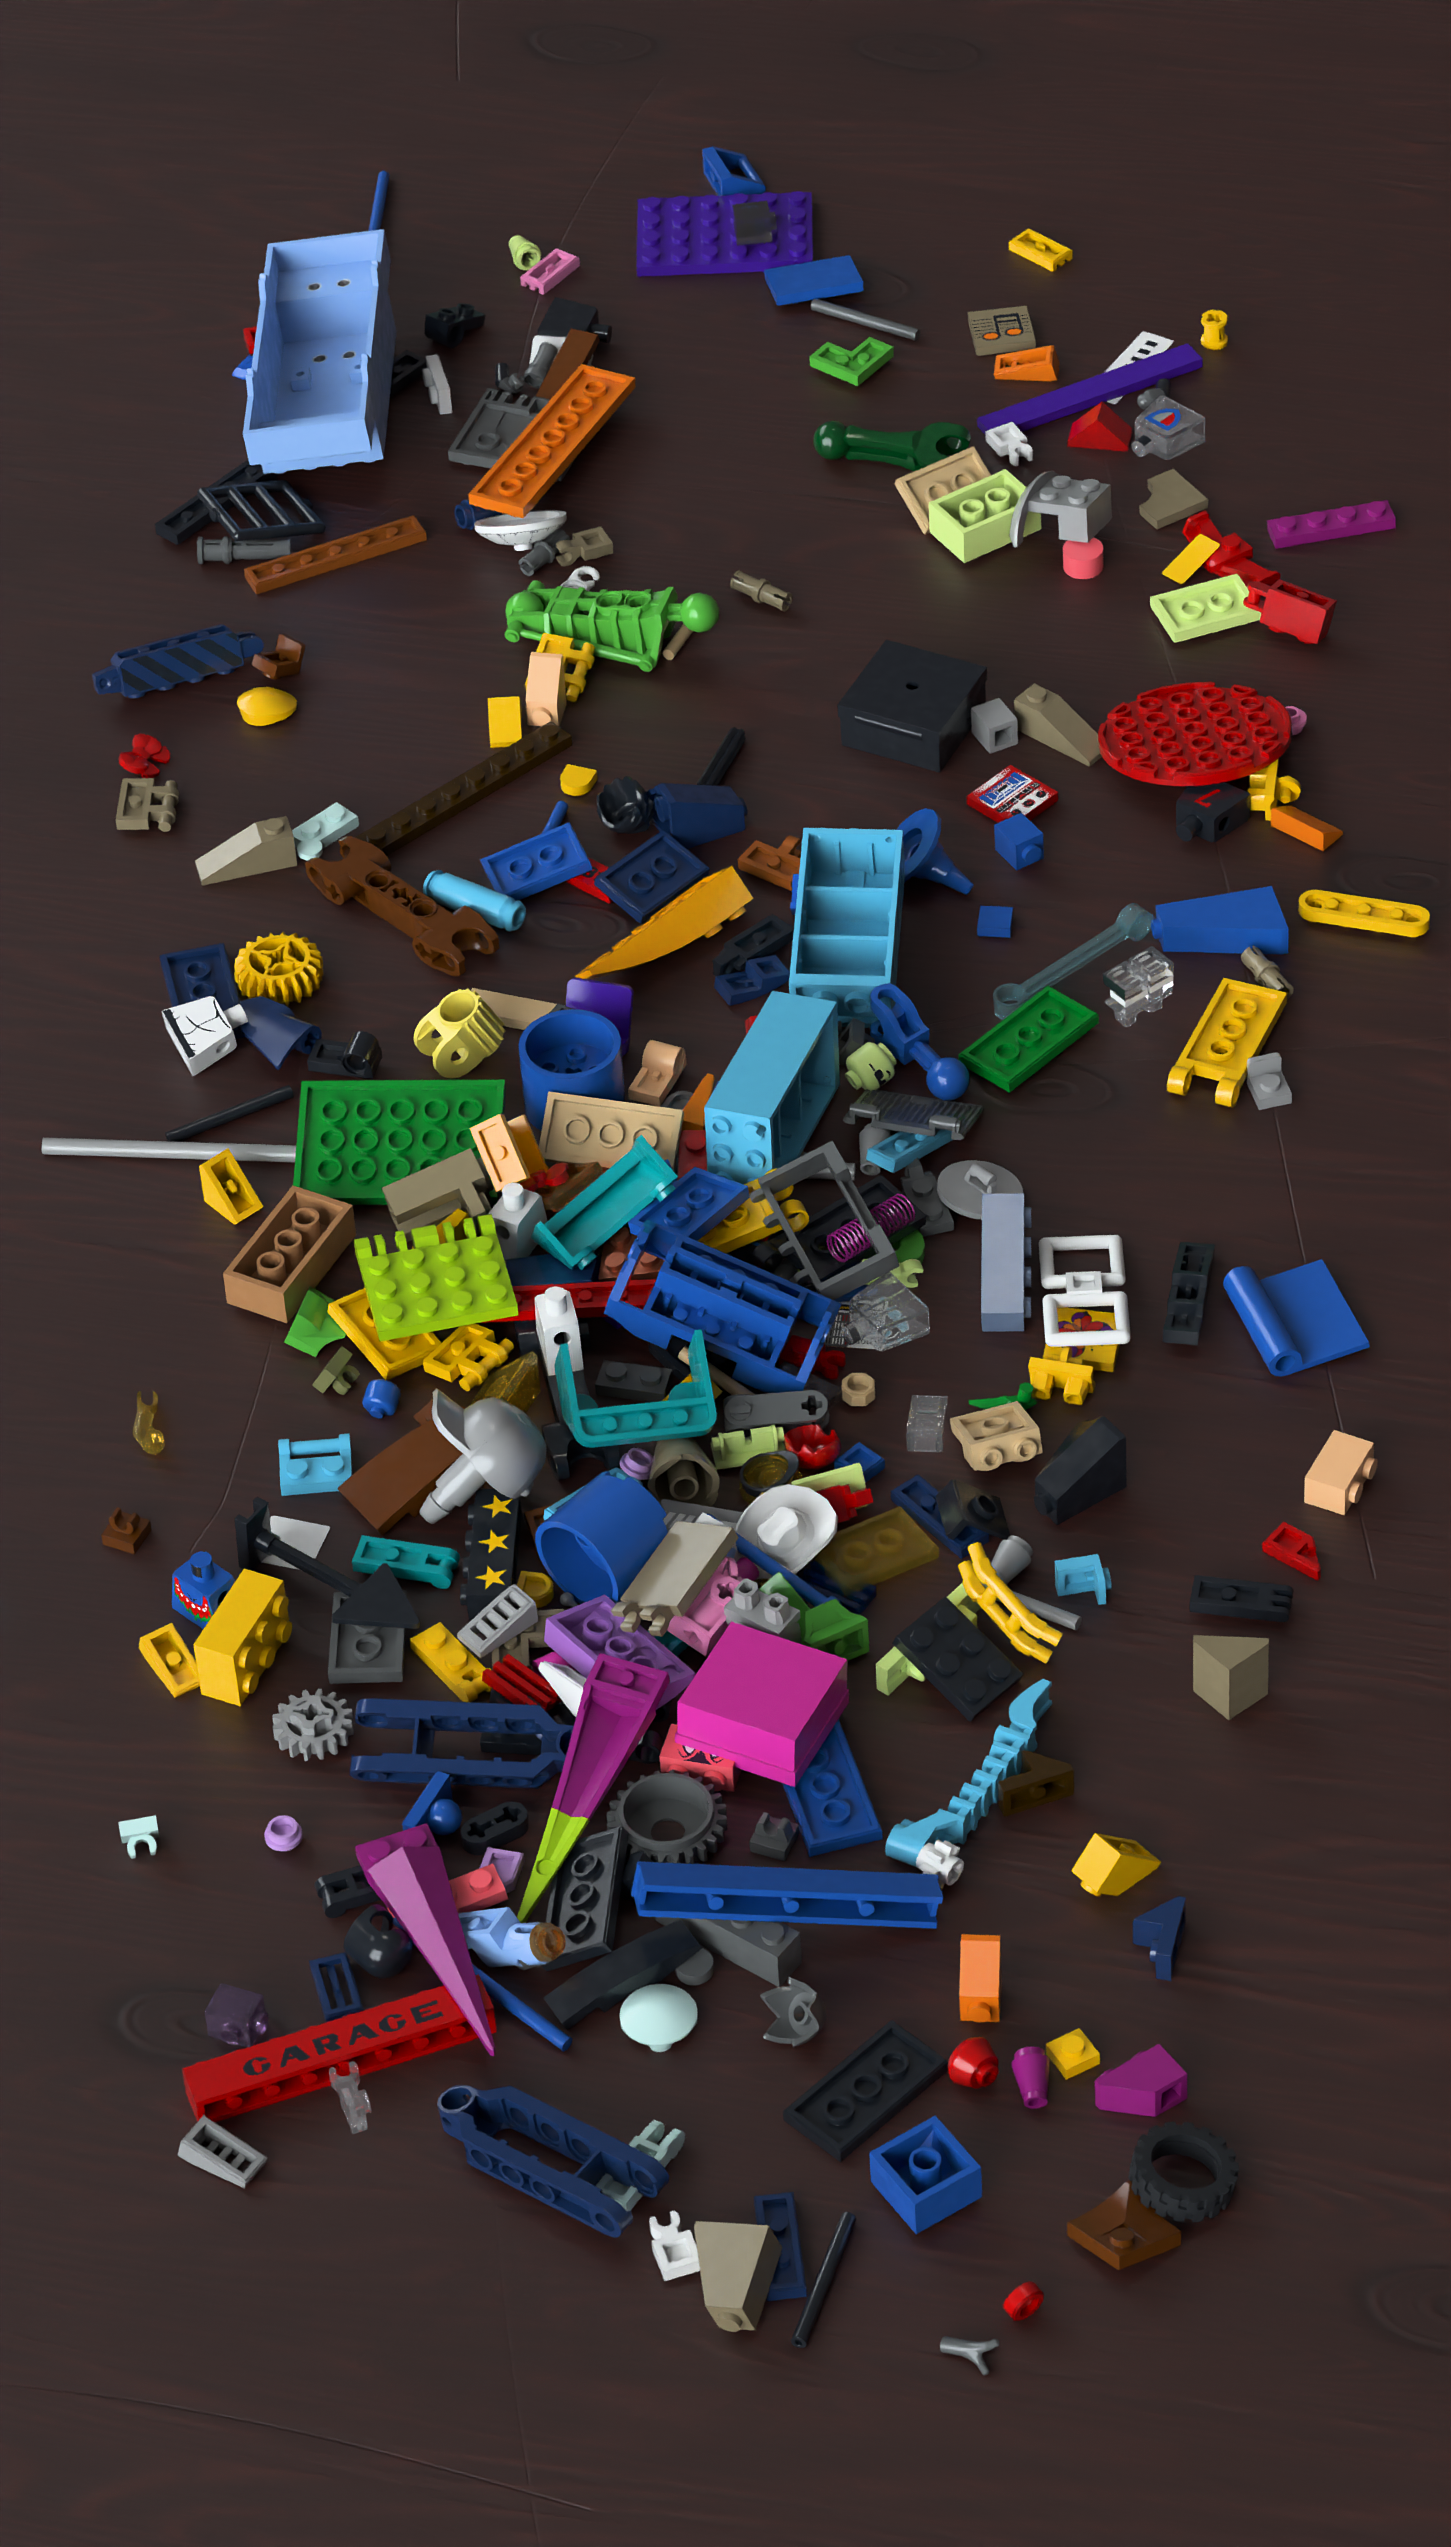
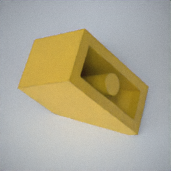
[1071,1833,1161,1897]

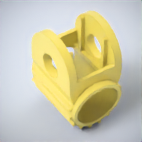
[414,988,505,1079]

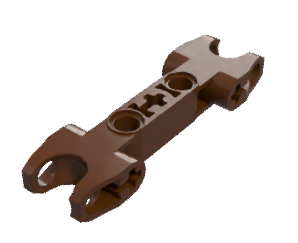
[305,836,500,976]

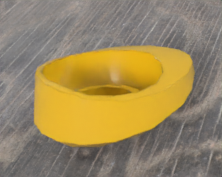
[237,687,297,726]

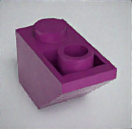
[1095,2044,1187,2117]

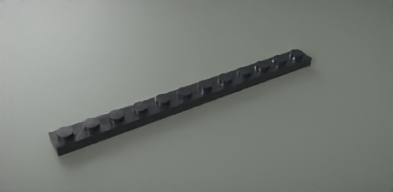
[155,349,427,545]

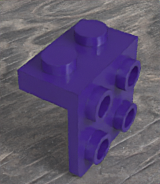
[566,977,634,1057]

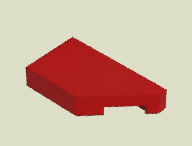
[1262,1522,1321,1581]

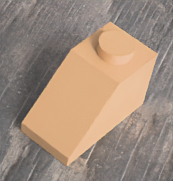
[526,652,567,727]

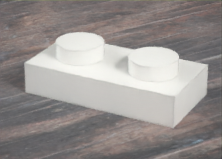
[422,354,452,415]

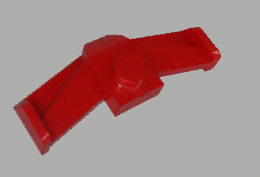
[1182,511,1280,587]

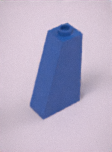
[1151,886,1289,955]

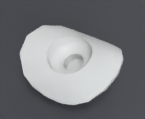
[735,1484,838,1584]

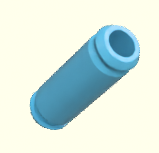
[423,870,526,931]

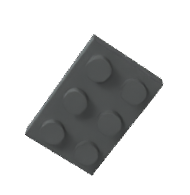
[328,1590,408,1684]

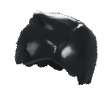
[597,776,654,834]

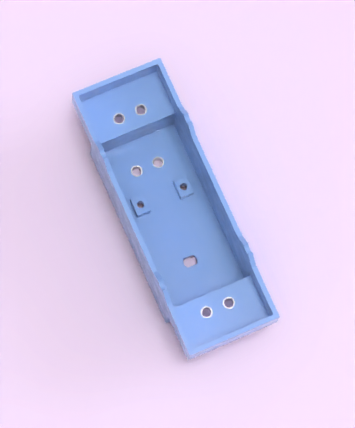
[243,229,396,474]

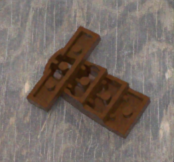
[337,1399,495,1536]

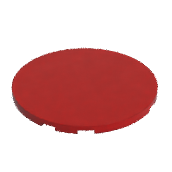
[1098,682,1292,786]

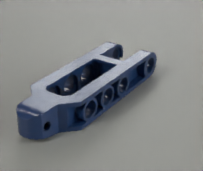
[350,1698,574,1789]
[437,2085,669,2238]

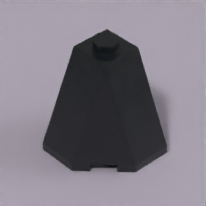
[1034,1416,1127,1525]

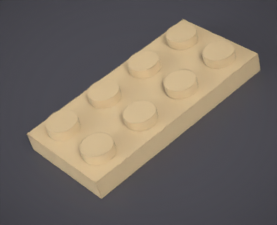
[539,1092,684,1171]

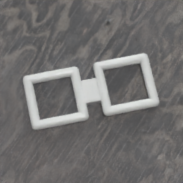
[1039,1235,1131,1347]

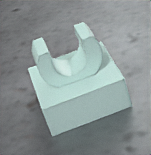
[118,1815,159,1859]

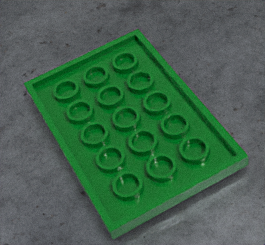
[293,1080,506,1205]

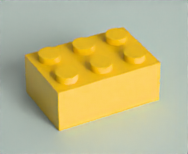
[193,1568,292,1706]

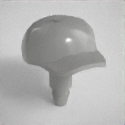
[419,1388,547,1524]

